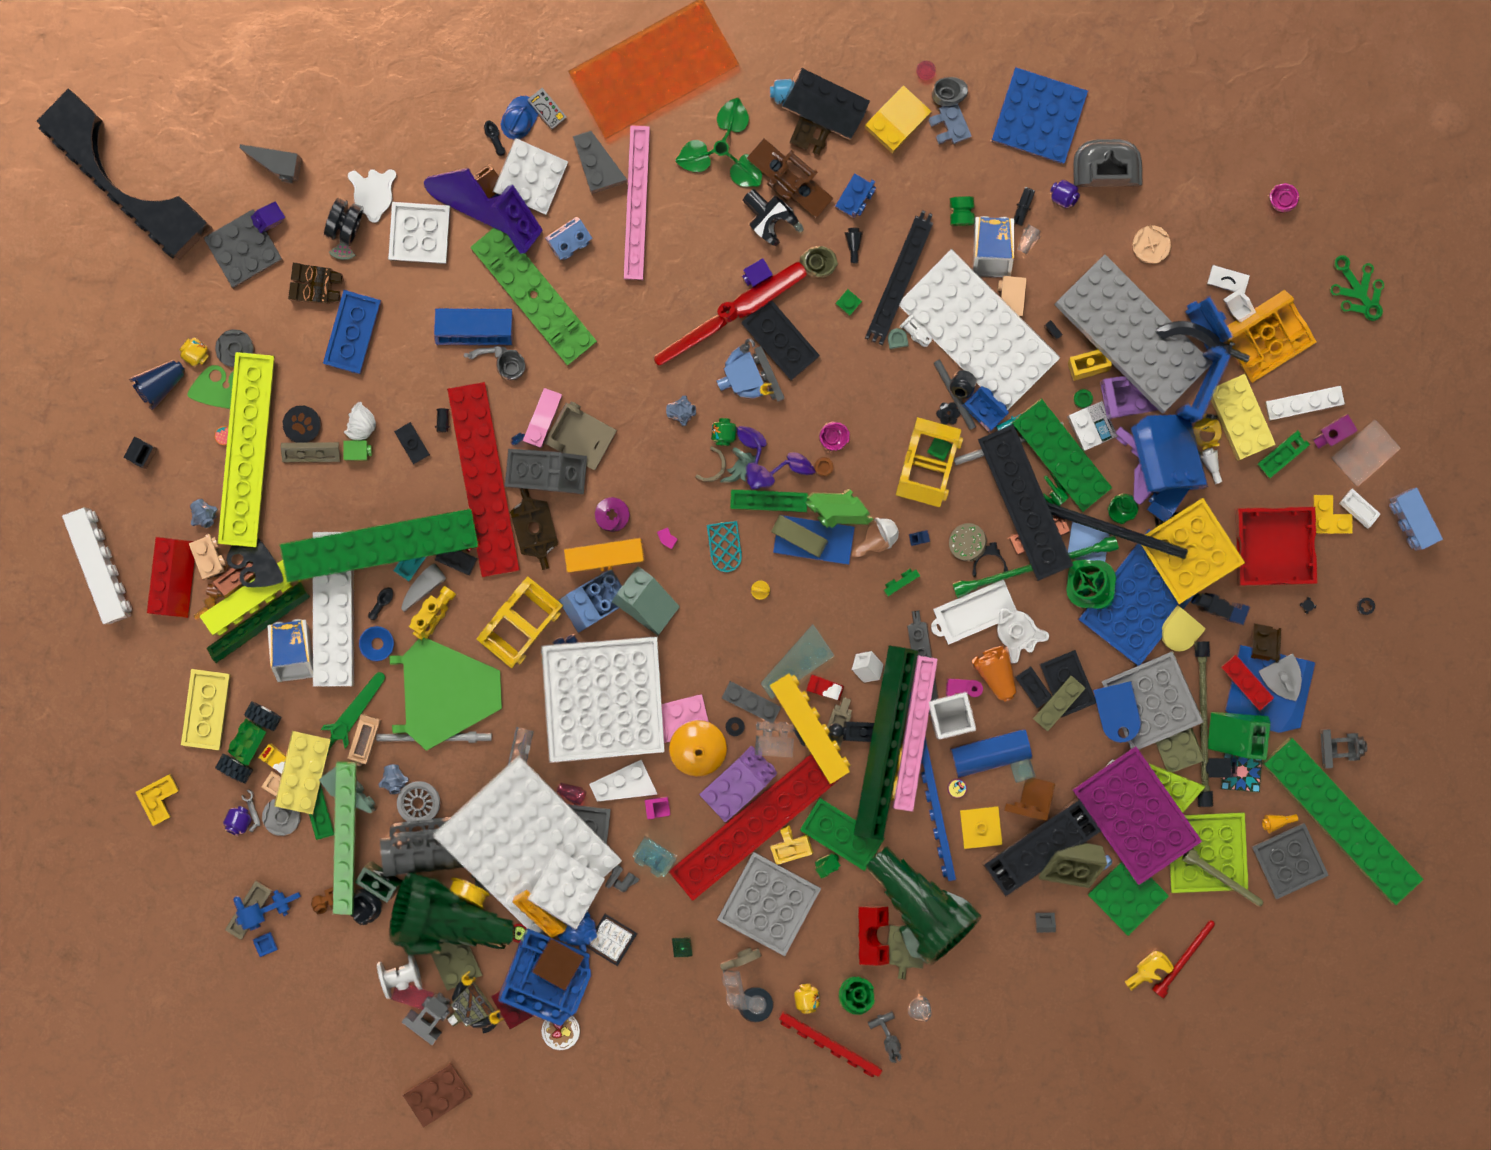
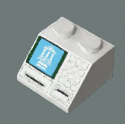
[1067,401,1117,451]

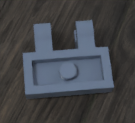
[929,104,971,144]

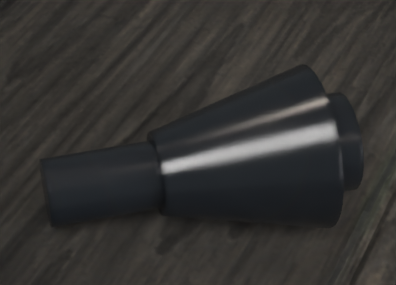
[844,227,863,263]

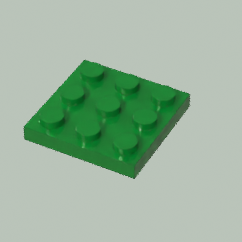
[1087,861,1169,936]

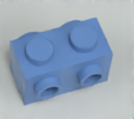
[545,217,592,260]

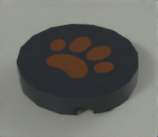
[282,405,321,443]

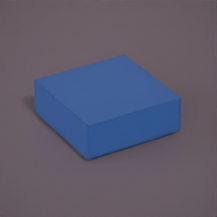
[253,932,278,957]

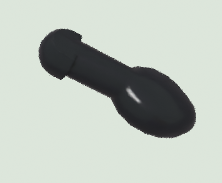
[484,120,505,156]
[368,587,393,620]

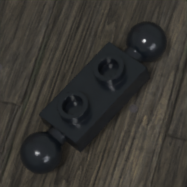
[829,721,874,742]

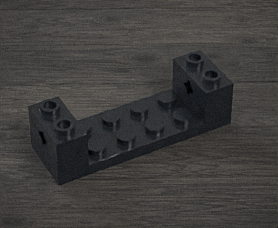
[982,798,1101,896]

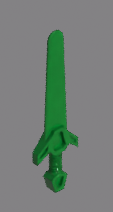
[321,672,385,756]

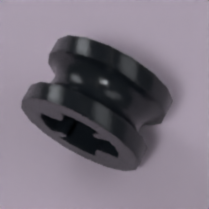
[1357,598,1375,615]

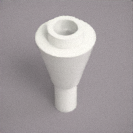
[1200,448,1222,484]

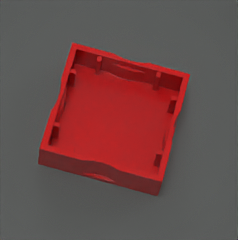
[1235,507,1317,586]

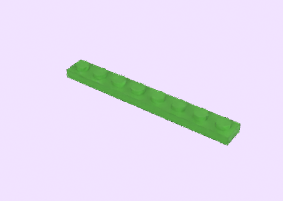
[333,762,357,915]

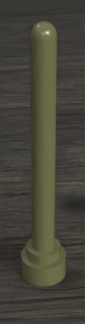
[1182,848,1263,906]

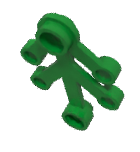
[1329,255,1384,321]

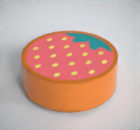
[215,426,229,446]

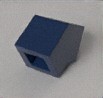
[909,530,930,546]

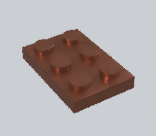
[403,1063,472,1128]

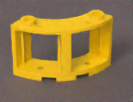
[896,417,963,507]
[476,576,563,668]

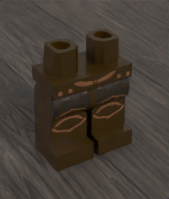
[288,262,343,304]

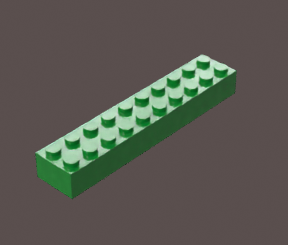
[280,509,478,583]
[1261,737,1424,905]

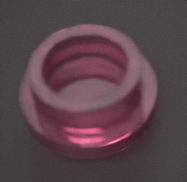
[916,61,936,80]

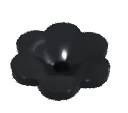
[936,402,961,425]

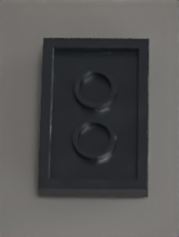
[1039,650,1096,718]

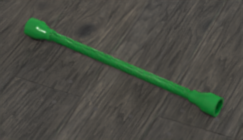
[952,535,1119,598]

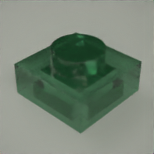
[672,937,693,957]

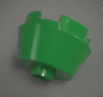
[838,977,875,1015]

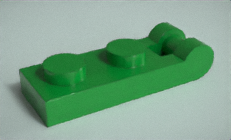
[1257,430,1310,479]

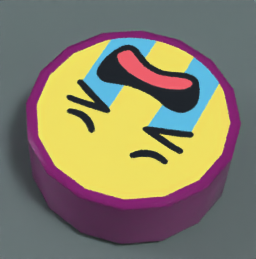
[947,779,967,798]

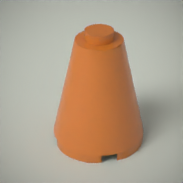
[972,646,1016,702]

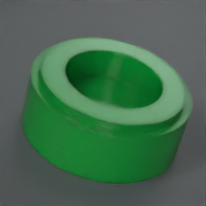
[1073,389,1093,409]

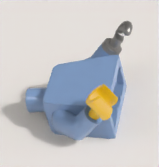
[717,339,774,399]

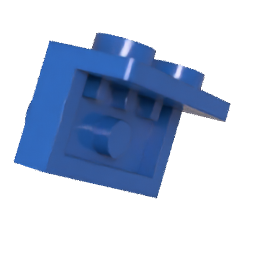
[962,386,1009,432]

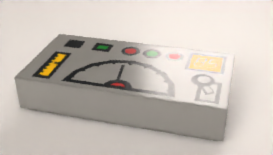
[527,88,567,130]

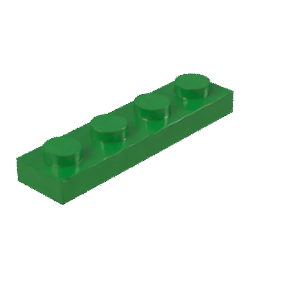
[730,489,808,512]

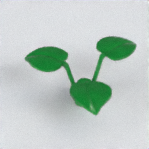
[675,98,762,187]

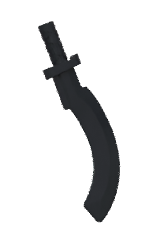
[1156,321,1250,363]

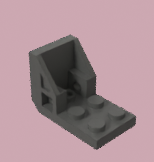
[505,448,587,494]

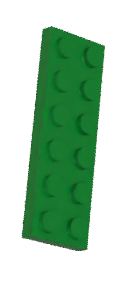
[1011,398,1112,512]

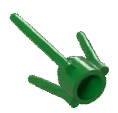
[1043,471,1069,506]

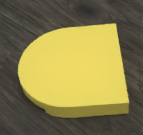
[1162,605,1206,651]

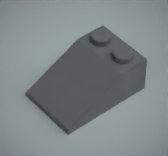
[240,144,302,184]

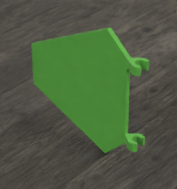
[389,638,502,751]

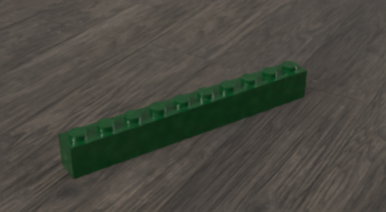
[854,645,918,840]

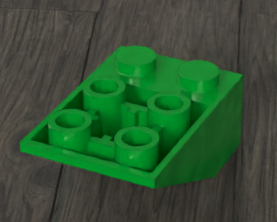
[1207,712,1270,760]

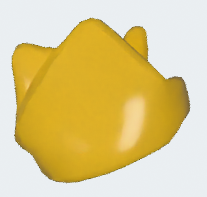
[1192,418,1222,450]

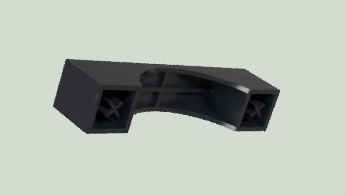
[36,88,212,260]

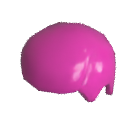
[1269,183,1299,212]
[819,422,850,451]

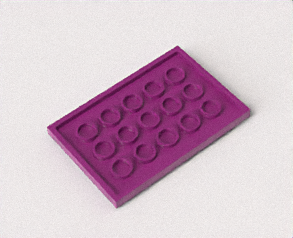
[1072,746,1202,885]

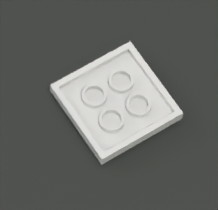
[493,138,568,215]
[388,202,450,264]
[528,849,605,929]

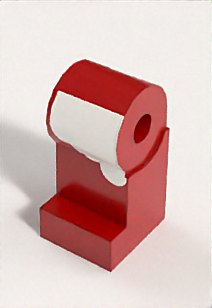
[806,674,845,701]

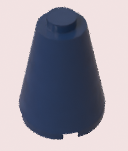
[129,360,185,410]

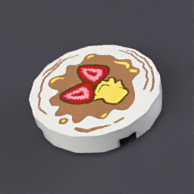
[541,1016,580,1050]

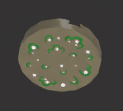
[949,523,987,561]

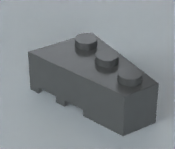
[573,131,628,194]

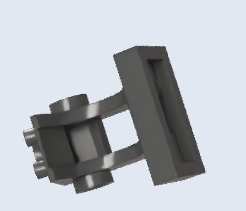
[1320,729,1367,768]
[402,992,451,1045]

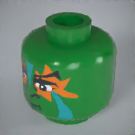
[711,418,736,446]

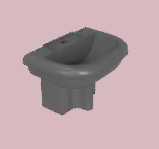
[1073,139,1143,187]

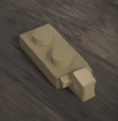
[827,697,852,747]

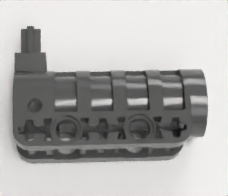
[380,817,487,890]

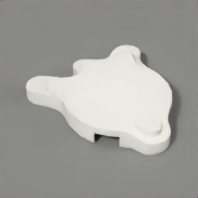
[348,169,397,223]
[997,608,1049,664]

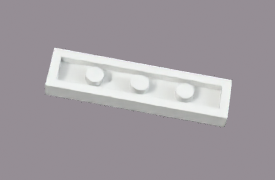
[1265,386,1345,421]

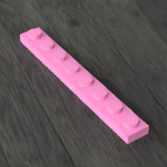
[624,126,650,280]
[893,656,937,811]

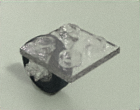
[722,970,773,1022]

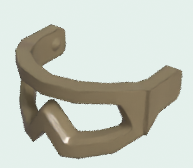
[695,446,726,482]

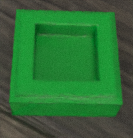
[927,438,952,462]

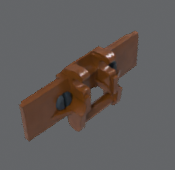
[746,138,834,218]

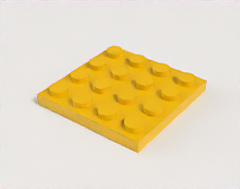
[1142,498,1245,604]

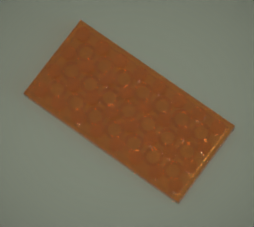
[568,0,739,139]

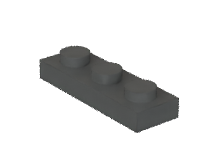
[752,346,785,403]
[722,681,781,724]

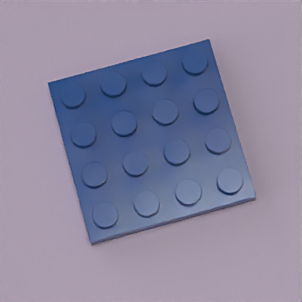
[991,67,1088,164]

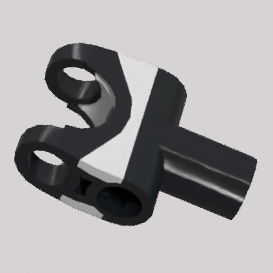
[742,189,798,246]

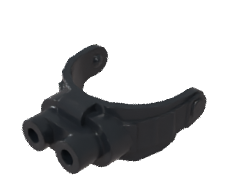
[972,542,1008,577]

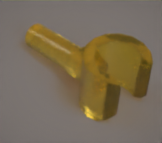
[194,597,216,619]

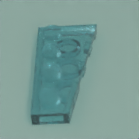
[761,624,835,699]

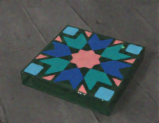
[1221,753,1262,792]

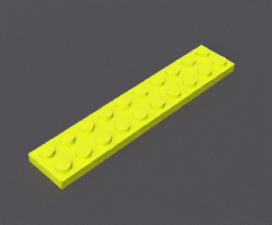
[218,352,275,547]

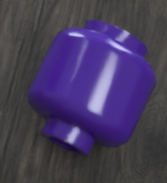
[1050,180,1080,208]
[223,806,252,836]

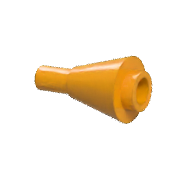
[1262,814,1298,833]

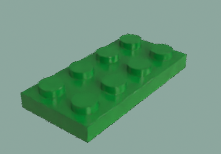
[800,798,885,871]

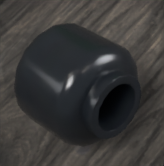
[949,370,977,399]

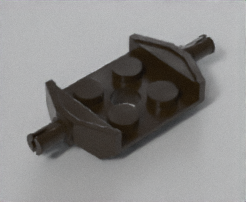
[510,488,559,570]

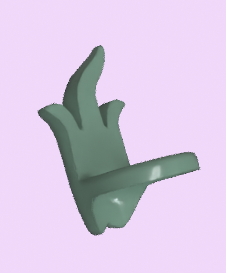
[720,447,756,483]

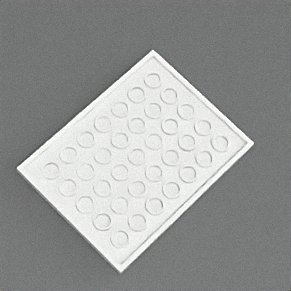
[433,756,622,934]

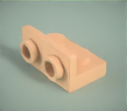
[189,534,226,580]

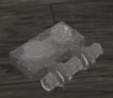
[755,721,794,758]

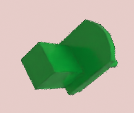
[815,853,841,879]

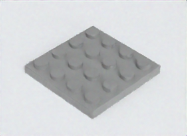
[1102,651,1204,750]
[717,852,821,956]

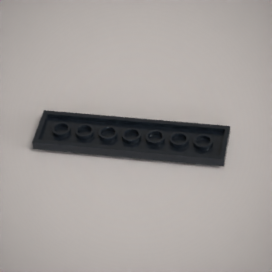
[978,424,1074,581]

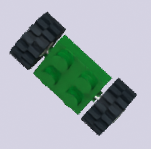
[215,701,282,784]

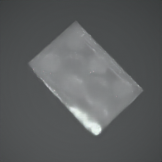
[1331,419,1401,487]

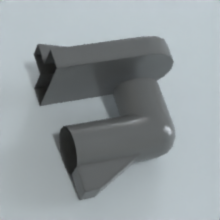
[605,865,640,892]

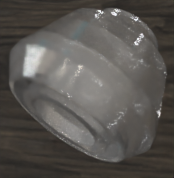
[908,996,932,1022]

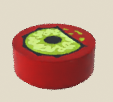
[513,923,527,943]

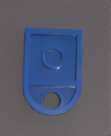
[1093,681,1141,742]

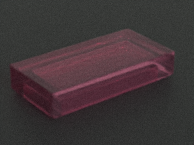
[391,984,434,1010]

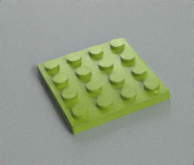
[1169,812,1248,893]

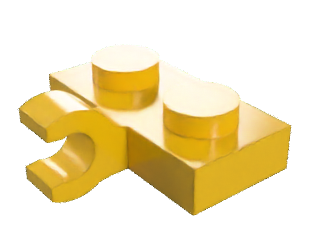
[770,825,813,865]

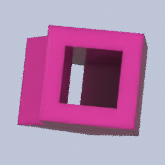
[657,528,678,549]

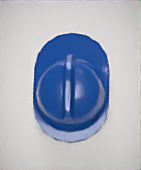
[501,96,538,140]

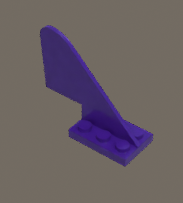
[424,168,543,254]

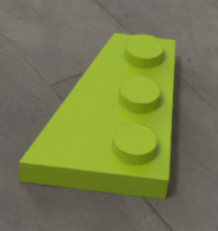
[1148,763,1205,813]

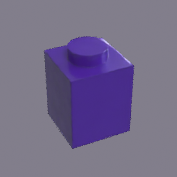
[251,201,285,233]
[742,258,773,287]

